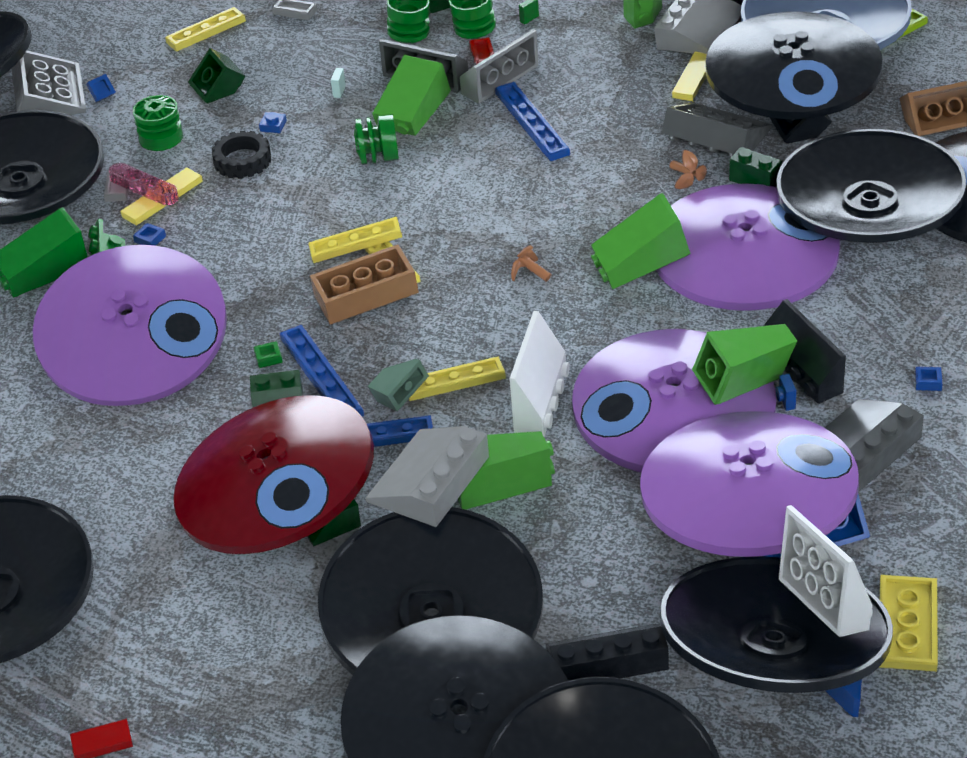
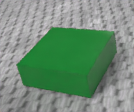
[519,0,539,25]
[253,341,283,368]

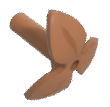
[670,150,707,189]
[511,245,552,282]

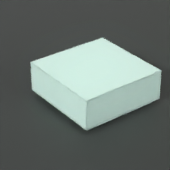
[331,68,346,98]

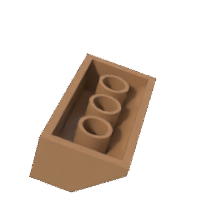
[899,81,967,136]

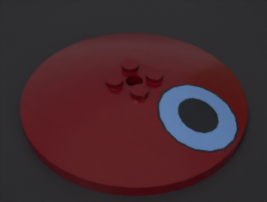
[173,395,374,554]

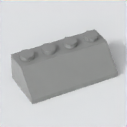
[460,29,539,104]

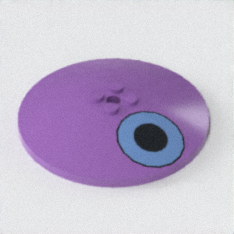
[656,184,840,311]
[33,245,227,406]
[572,329,776,473]
[640,411,859,557]

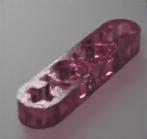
[108,163,179,205]

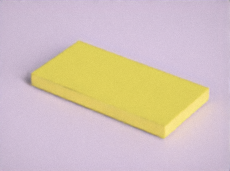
[879,575,938,672]

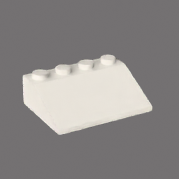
[510,311,570,437]
[779,505,873,637]

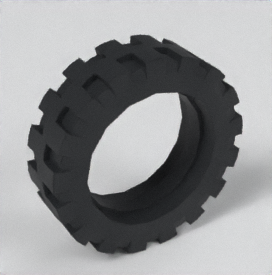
[212,131,271,179]

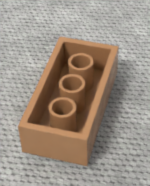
[310,244,419,324]

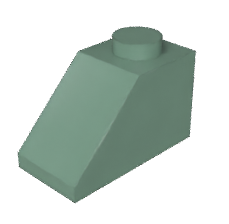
[368,359,429,412]

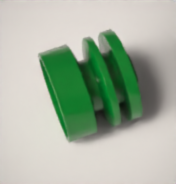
[387,0,430,43]
[448,0,496,39]
[133,95,183,151]
[354,114,399,165]

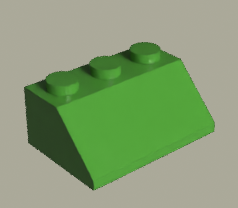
[623,0,662,29]

